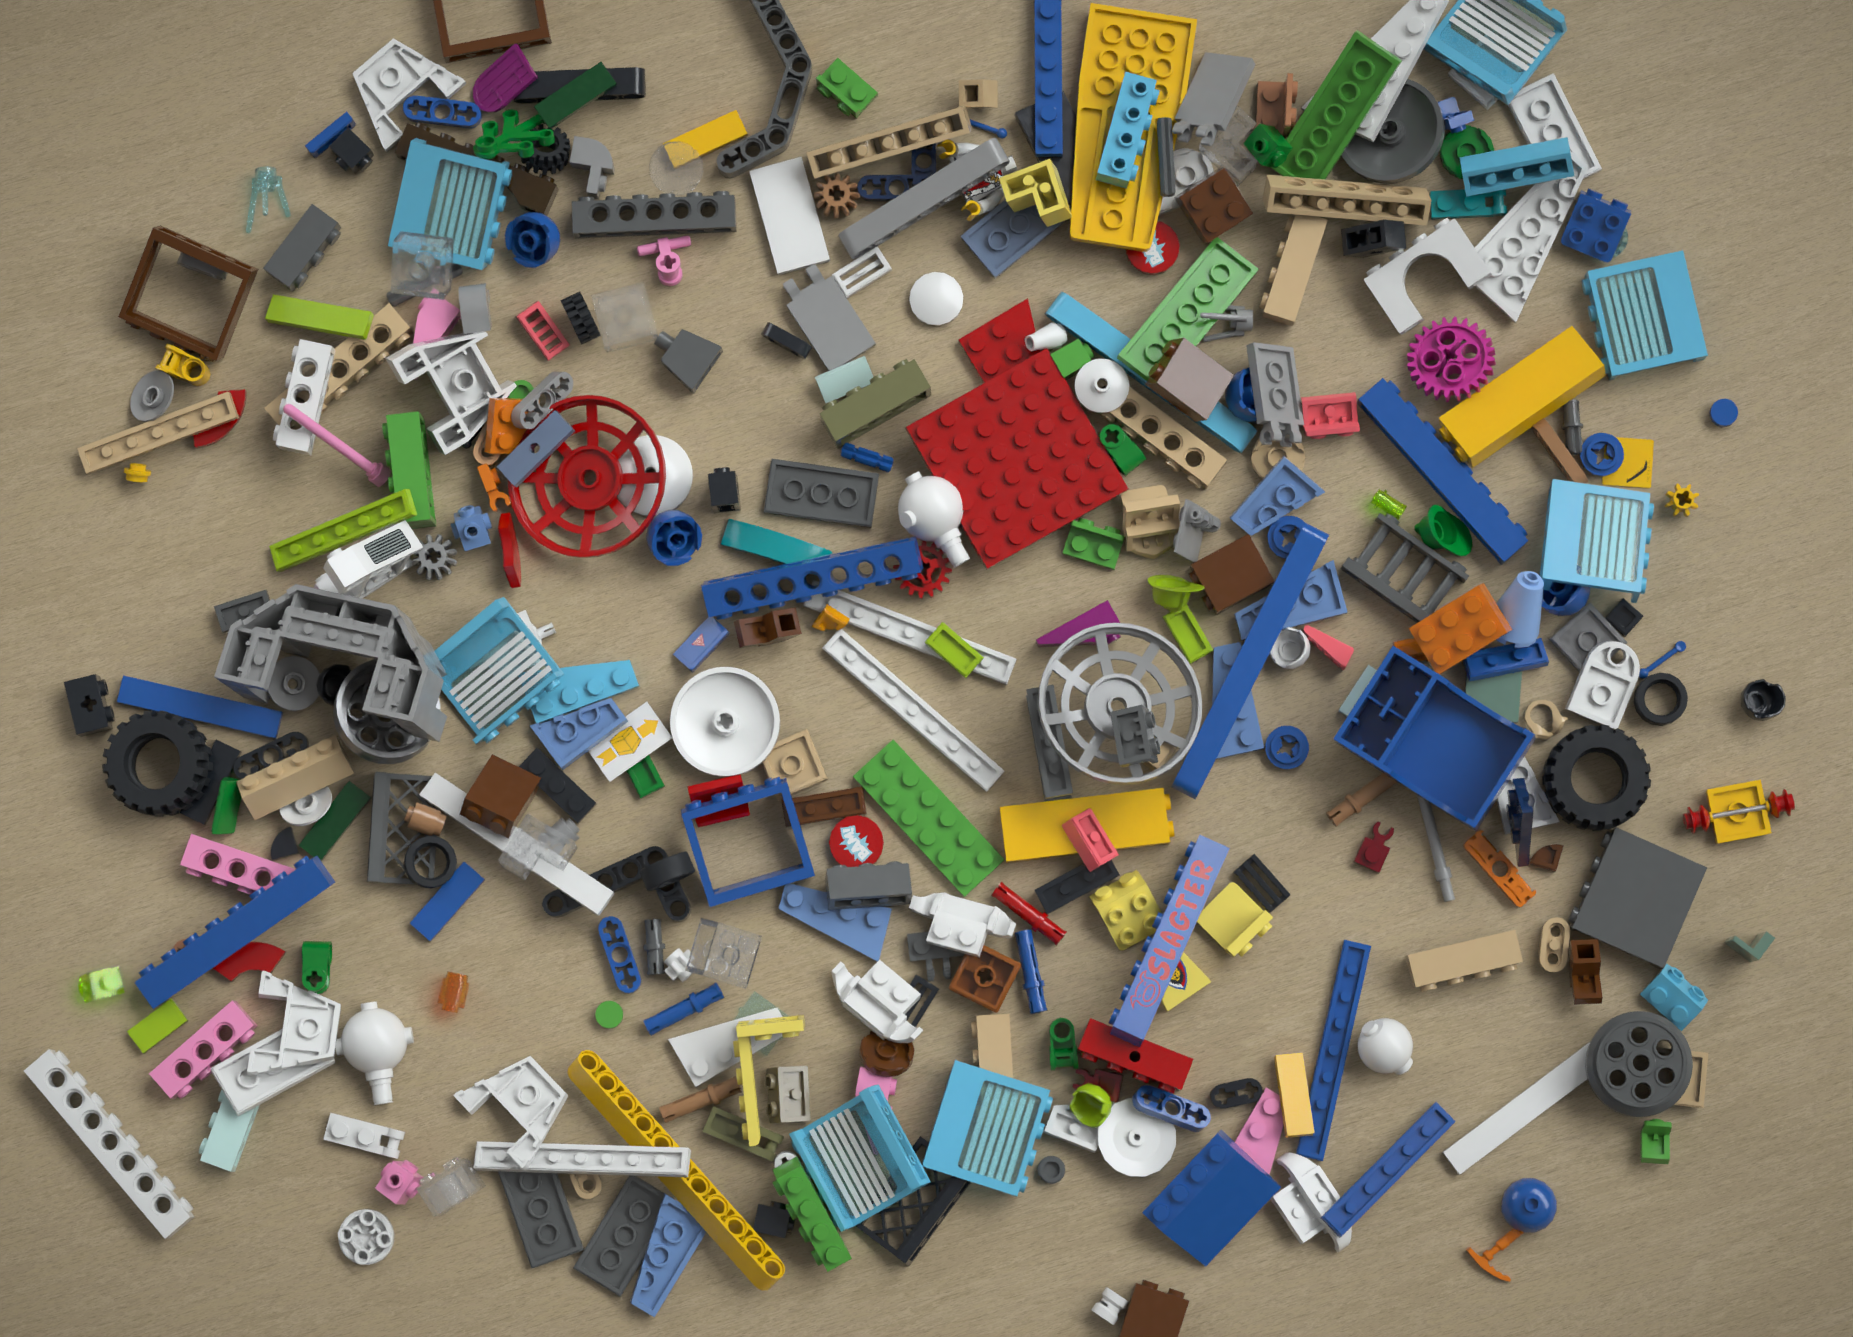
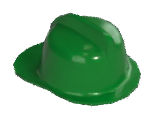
[1414,505,1473,556]

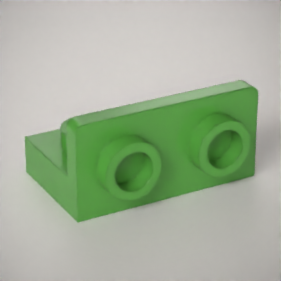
[816,58,878,119]
[1062,518,1125,570]

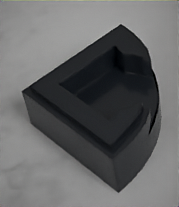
[271,827,299,861]

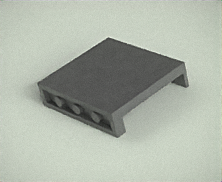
[1568,827,1707,969]

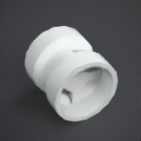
[1091,1287,1129,1325]

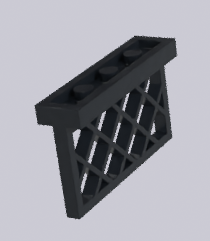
[856,1136,971,1266]

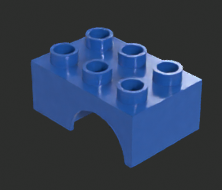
[1333,646,1536,831]

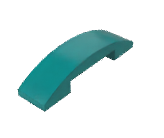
[721,519,832,576]

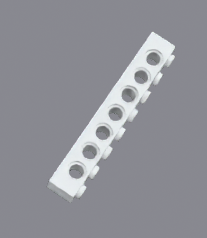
[24,1049,194,1239]

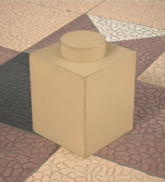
[959,79,998,108]

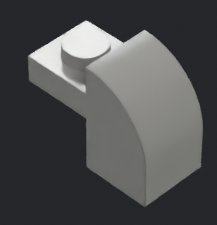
[570,136,615,199]
[458,283,492,334]

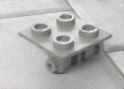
[1173,499,1221,563]

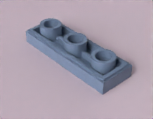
[497,410,575,487]

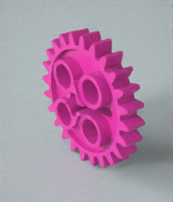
[1407,316,1496,402]

